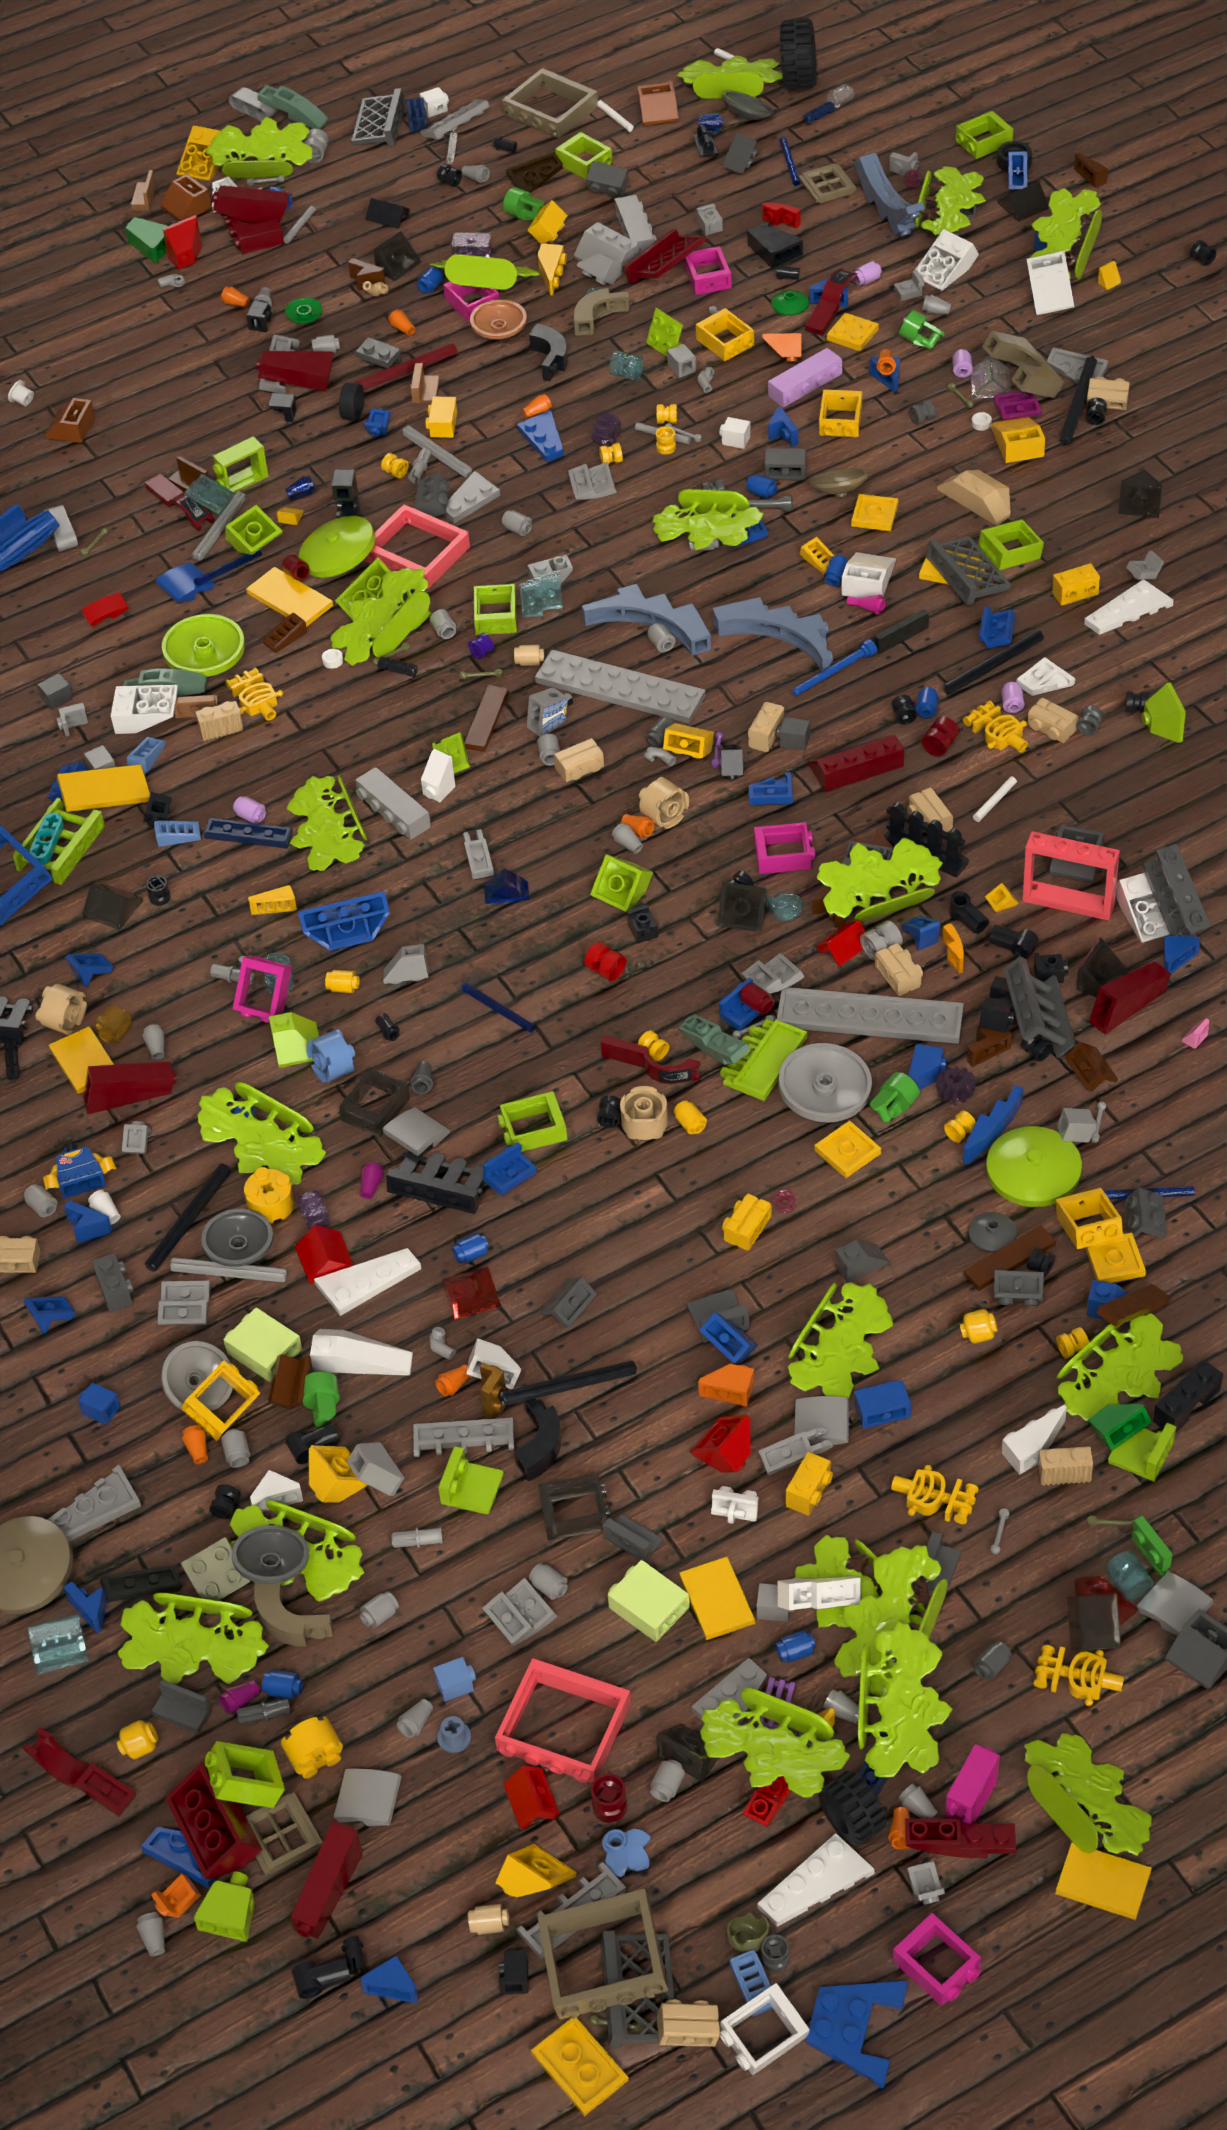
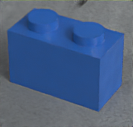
[854,1380,911,1429]

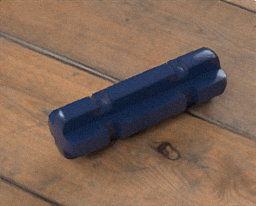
[804,101,835,124]

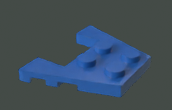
[807,1981,908,2089]

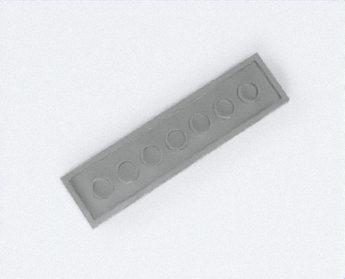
[535,650,705,724]
[777,987,964,1044]

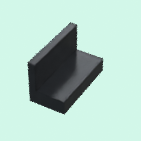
[365,198,410,228]

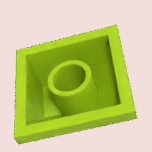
[1141,682,1186,743]
[590,854,653,912]
[269,1012,319,1068]

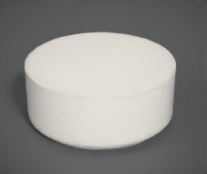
[972,412,992,431]
[322,649,343,669]

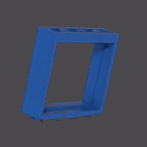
[0,825,53,925]

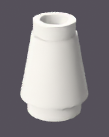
[88,1190,121,1224]

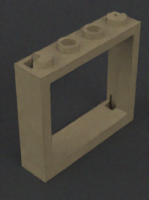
[502,68,598,138]
[537,1888,669,2020]

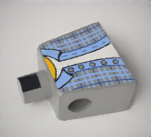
[527,688,573,737]

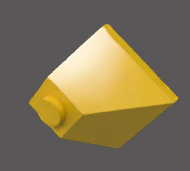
[309,1445,368,1503]
[495,1844,577,1897]

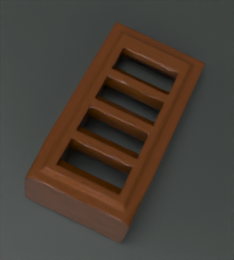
[1074,153,1108,188]
[262,612,307,653]

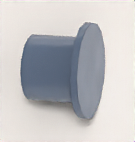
[437,1716,471,1753]

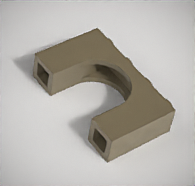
[982,331,1064,398]

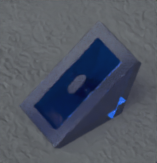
[484,868,529,904]

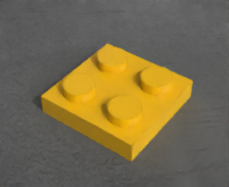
[827,313,879,352]
[851,494,899,531]
[815,1121,881,1178]
[1085,1233,1146,1283]

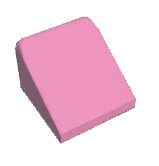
[1181,1018,1209,1049]

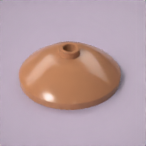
[470,300,527,340]

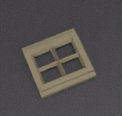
[799,164,857,203]
[246,1792,323,1876]

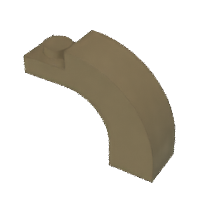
[574,288,629,336]
[254,1582,333,1647]

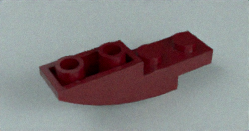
[905,1819,1016,1859]

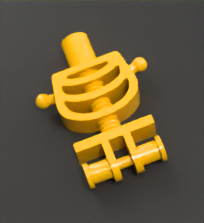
[225,667,283,721]
[963,701,1028,753]
[891,1465,979,1524]
[1033,1645,1124,1706]

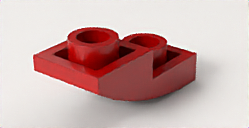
[762,202,801,229]
[81,592,129,627]
[743,1776,791,1827]

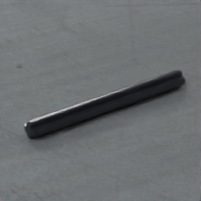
[1059,356,1097,446]
[943,630,1044,695]
[145,1163,231,1272]
[499,1360,637,1406]

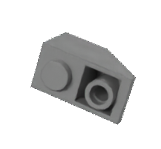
[577,253,623,285]
[528,555,573,596]
[383,944,429,984]
[347,1442,404,1496]

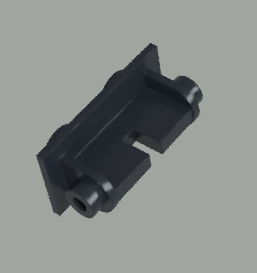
[693,124,718,157]

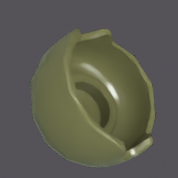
[726,1912,770,1953]

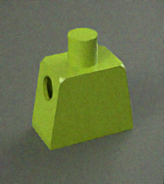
[194,1872,255,1942]

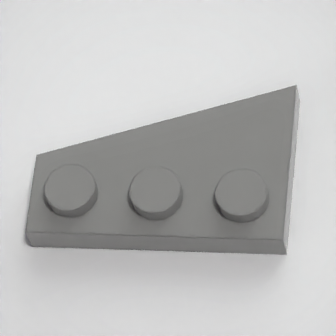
[1047,347,1109,390]
[443,471,500,524]
[691,1658,767,1725]

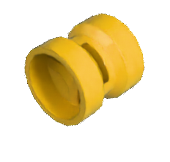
[657,404,677,424]
[656,426,676,455]
[599,443,623,464]
[381,453,409,479]
[638,1030,670,1062]
[944,1110,976,1143]
[1056,1327,1089,1359]

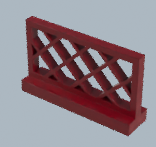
[623,229,706,283]

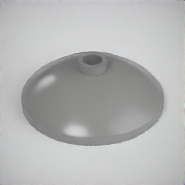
[161,1341,233,1412]

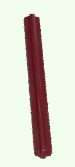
[353,343,457,390]

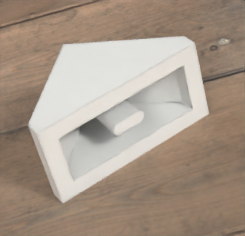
[250,1470,303,1512]

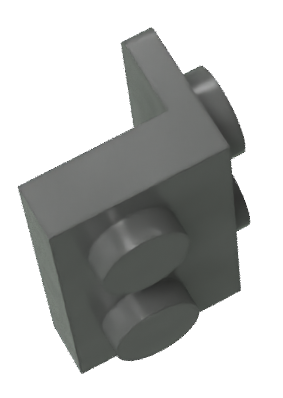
[356,337,402,368]
[1125,1187,1167,1239]
[993,1270,1044,1306]

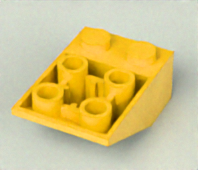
[176,126,227,182]
[990,417,1045,463]

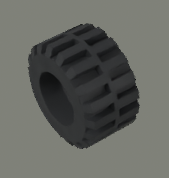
[818,1770,887,1847]

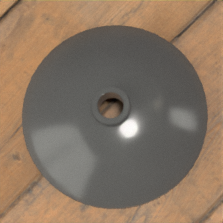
[721,90,773,121]
[201,1209,273,1267]
[232,1525,309,1584]

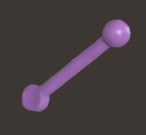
[711,732,724,768]

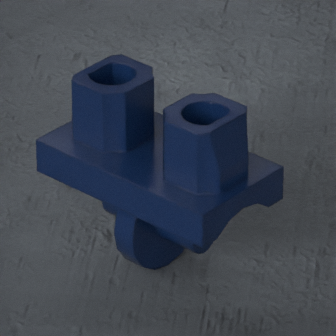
[406,97,428,133]

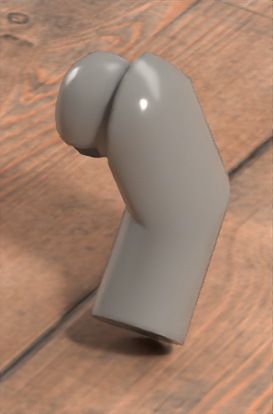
[157,274,185,288]
[697,367,715,393]
[644,746,676,766]
[429,1327,456,1360]

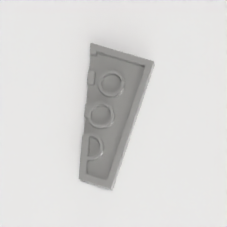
[47,1465,141,1541]

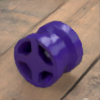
[468,633,494,659]

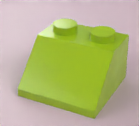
[226,505,282,555]

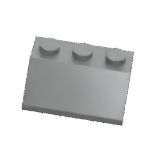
[573,222,639,278]

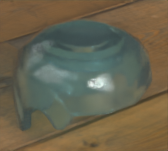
[767,892,803,922]

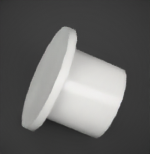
[8,380,34,406]

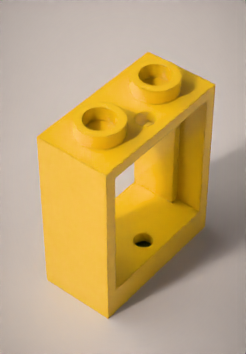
[696,308,755,361]
[819,390,862,437]
[1056,1188,1123,1249]
[181,1360,260,1441]

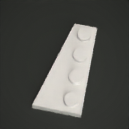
[1085,579,1173,635]
[314,1248,421,1316]
[757,1833,875,1927]

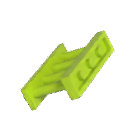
[13,798,105,885]

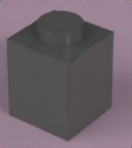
[37,673,73,710]
[777,717,810,750]

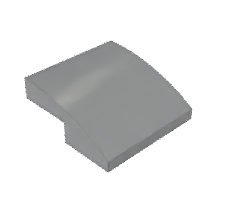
[568,462,617,500]
[741,953,804,994]
[383,1108,450,1156]
[158,1281,211,1326]
[795,1396,849,1445]
[1137,1571,1214,1636]
[482,1578,557,1646]
[334,1769,401,1826]

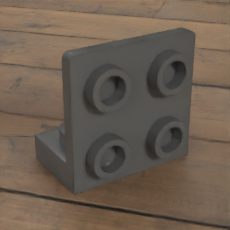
[687,1289,749,1343]

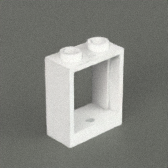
[719,1983,810,2076]

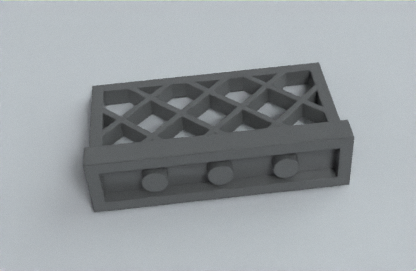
[351,88,406,147]
[926,536,1011,605]
[600,1931,675,2048]

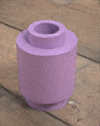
[854,261,882,286]
[952,349,973,378]
[1001,682,1025,713]
[233,796,266,824]

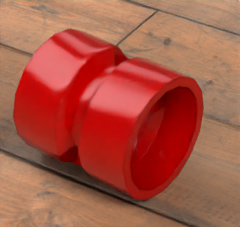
[584,942,627,982]

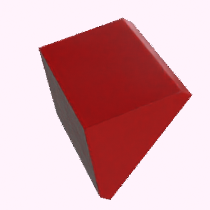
[295,1225,354,1285]

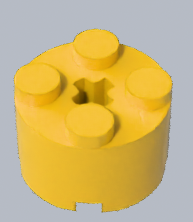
[244,1167,294,1224]
[281,1716,343,1779]

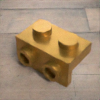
[480,1363,506,1419]

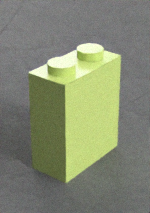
[223,1307,302,1382]
[608,1560,690,1642]

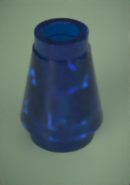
[285,476,316,499]

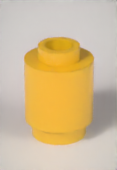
[325,970,360,993]
[674,1100,707,1135]

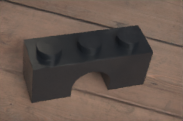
[332,469,361,519]
[979,976,1016,1033]
[1153,1360,1223,1432]

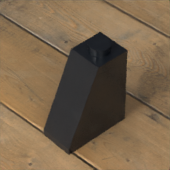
[747,224,803,268]

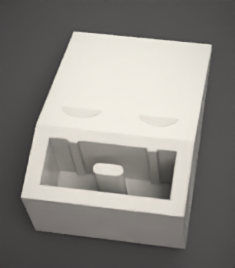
[915,229,979,291]
[1027,251,1074,315]
[842,552,896,598]
[111,685,178,734]
[1116,873,1170,943]

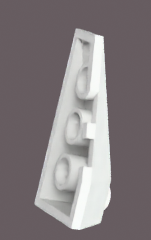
[310,1329,413,1375]

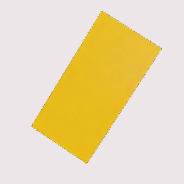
[246,567,333,627]
[57,764,150,812]

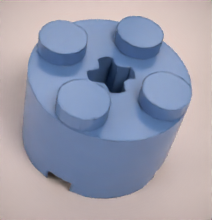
[306,1029,355,1083]

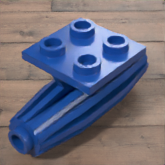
[0,504,60,572]

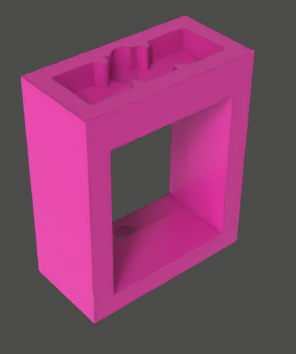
[684,246,732,295]
[443,281,500,322]
[754,822,815,874]
[233,955,292,1023]
[945,1744,1000,1824]
[893,1913,981,2006]

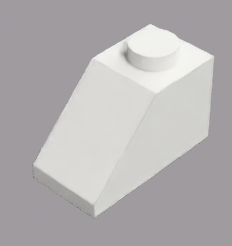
[421,749,455,802]
[466,1338,521,1389]

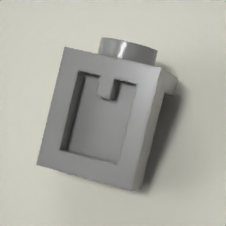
[894,270,924,301]
[122,1121,151,1154]

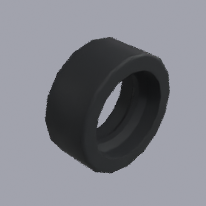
[997,141,1032,173]
[339,382,364,421]

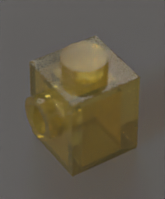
[95,1004,132,1045]

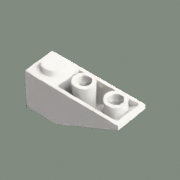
[1002,1405,1067,1475]

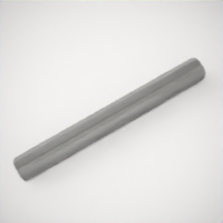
[402,425,473,478]
[192,491,246,561]
[170,1257,287,1282]

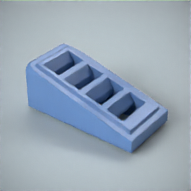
[127,737,166,775]
[154,821,201,847]
[729,1950,773,2017]

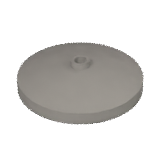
[778,1043,872,1122]

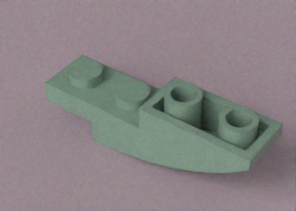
[257,85,328,129]
[123,668,208,697]
[678,1014,751,1065]

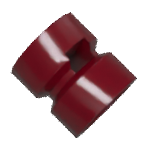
[921,716,959,757]
[591,1773,627,1823]

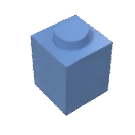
[433,1657,476,1702]

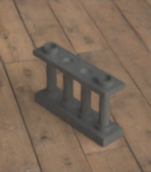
[1142,844,1211,937]
[1004,956,1076,1058]

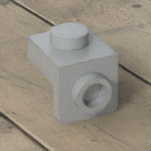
[890,152,919,177]
[1126,551,1164,580]
[57,703,88,737]
[906,1861,945,1905]

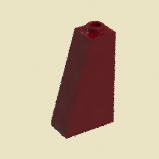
[211,185,289,224]
[256,351,334,391]
[1089,961,1171,1034]
[83,1062,177,1114]
[291,1821,363,1939]

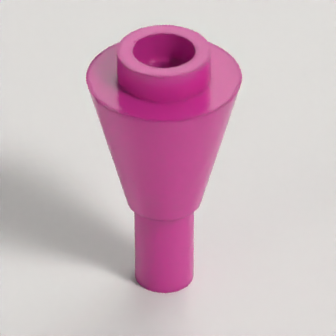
[847,594,885,615]

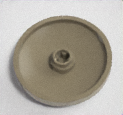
[0,1516,73,1614]

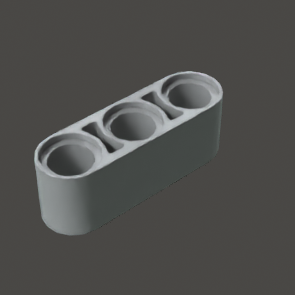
[229,87,278,121]
[43,505,78,552]

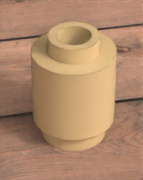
[514,645,544,666]
[468,1904,510,1935]

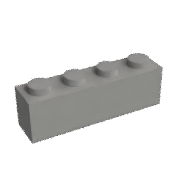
[615,195,657,254]
[356,767,431,840]

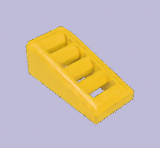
[800,537,834,574]
[248,885,297,915]

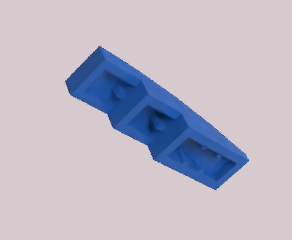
[963,1085,1023,1164]

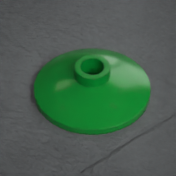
[771,290,809,316]
[285,298,323,323]

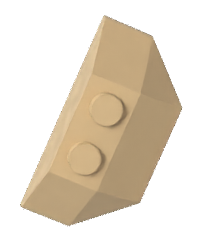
[937,470,1010,526]

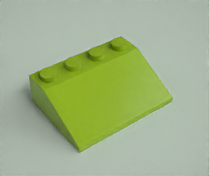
[335,558,432,641]

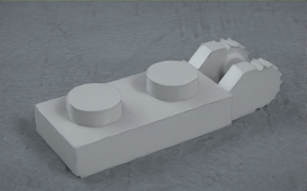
[463,829,494,879]
[759,1426,833,1476]

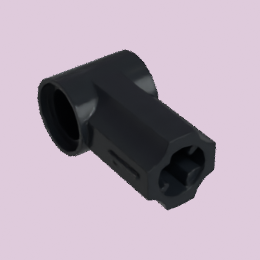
[949,891,989,934]
[989,925,1038,959]
[286,1423,340,1464]
[292,1955,351,1999]

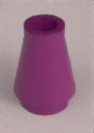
[359,1163,384,1199]
[219,1680,260,1714]

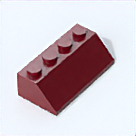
[808,735,904,792]
[165,1762,263,1880]

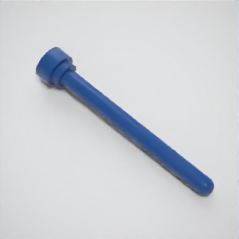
[792,639,877,696]

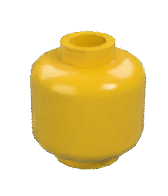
[960,1309,998,1344]
[117,1720,158,1760]

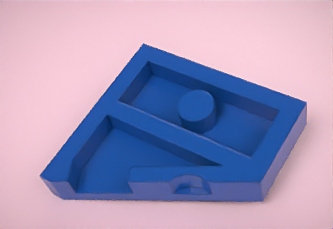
[749,772,793,805]

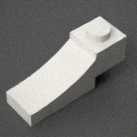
[778,1576,861,1610]

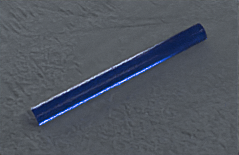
[779,137,800,186]
[194,549,262,586]
[462,983,536,1033]
[1103,1186,1194,1200]

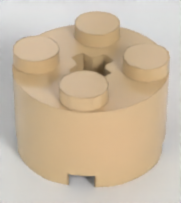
[639,777,689,829]
[36,984,87,1035]
[620,1086,668,1140]

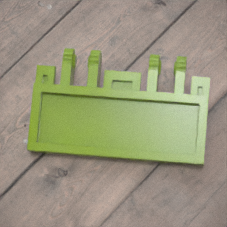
[720,1019,807,1101]

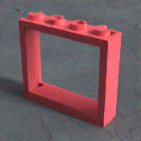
[363,505,470,590]
[1022,831,1120,921]
[495,1658,631,1783]

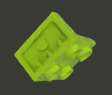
[1108,1423,1176,1481]
[438,1446,504,1515]

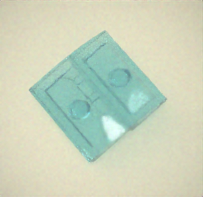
[184,474,236,515]
[520,572,563,618]
[28,1614,88,1675]

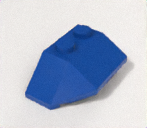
[298,891,390,951]

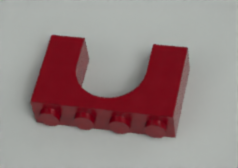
[220,187,284,255]

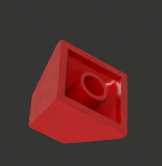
[163,215,202,270]
[690,1415,751,1473]

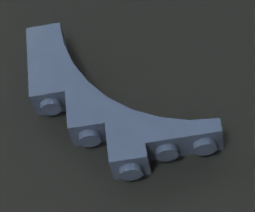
[854,153,925,237]
[582,584,711,656]
[713,597,833,672]

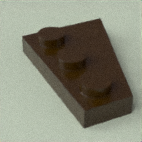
[506,152,563,193]

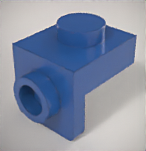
[363,408,391,436]

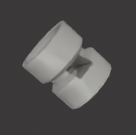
[304,129,329,163]
[860,920,903,960]

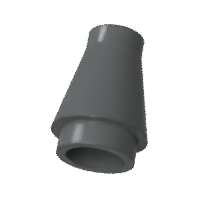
[410,1061,433,1094]

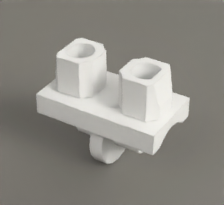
[711,1486,759,1524]

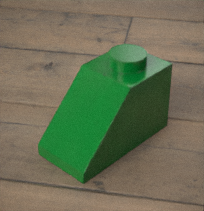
[1088,1403,1152,1452]

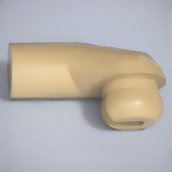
[363,281,389,296]

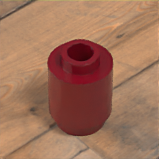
[282,555,310,580]
[740,983,774,1014]

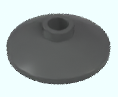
[969,1212,1017,1252]

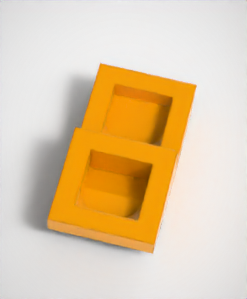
[943,923,964,974]

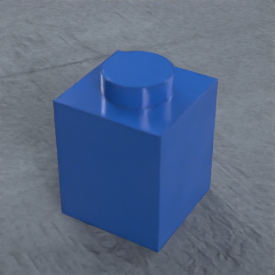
[78,1383,120,1426]

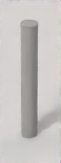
[283,206,316,244]
[635,422,691,445]

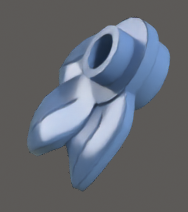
[602,1829,651,1878]

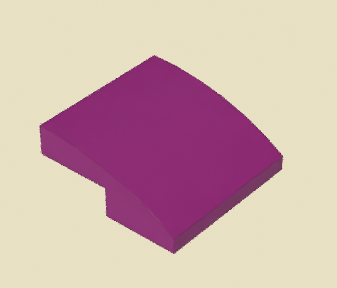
[993,391,1042,421]

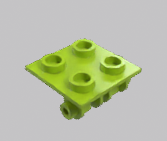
[646,308,683,356]

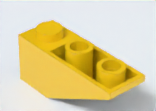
[538,244,567,295]

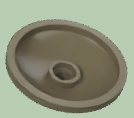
[809,468,869,497]

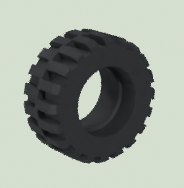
[780,18,817,90]

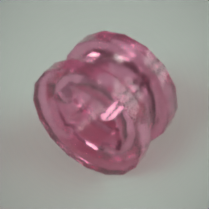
[904,170,921,188]
[774,1190,796,1214]

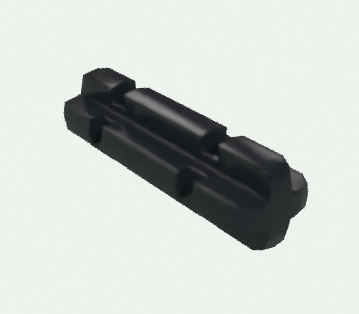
[378,656,418,677]
[4,1040,19,1080]

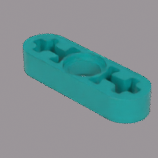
[29,813,64,865]

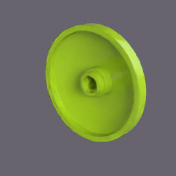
[299,516,376,578]
[162,614,245,677]
[986,1126,1082,1207]

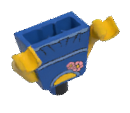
[43,1143,116,1199]

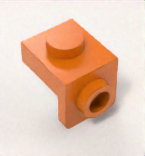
[151,1874,201,1918]

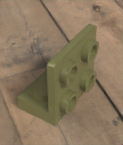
[181,1536,250,1601]

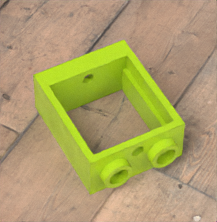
[955,111,1013,159]
[555,132,613,180]
[213,436,269,496]
[978,519,1044,570]
[474,584,517,635]
[497,1091,567,1152]
[205,1741,285,1808]

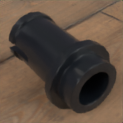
[493,136,517,153]
[776,264,800,280]
[375,1013,400,1041]
[341,1936,367,1975]

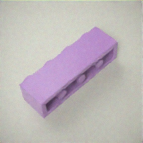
[768,348,842,408]

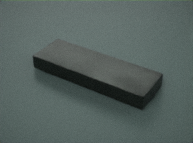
[875,609,929,655]
[100,1565,182,1603]

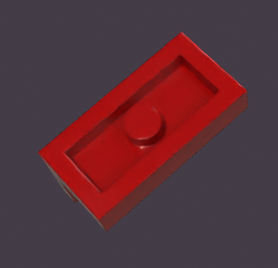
[816,920,866,967]
[503,1765,560,1830]

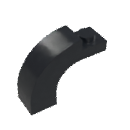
[529,324,568,382]
[514,1398,561,1482]

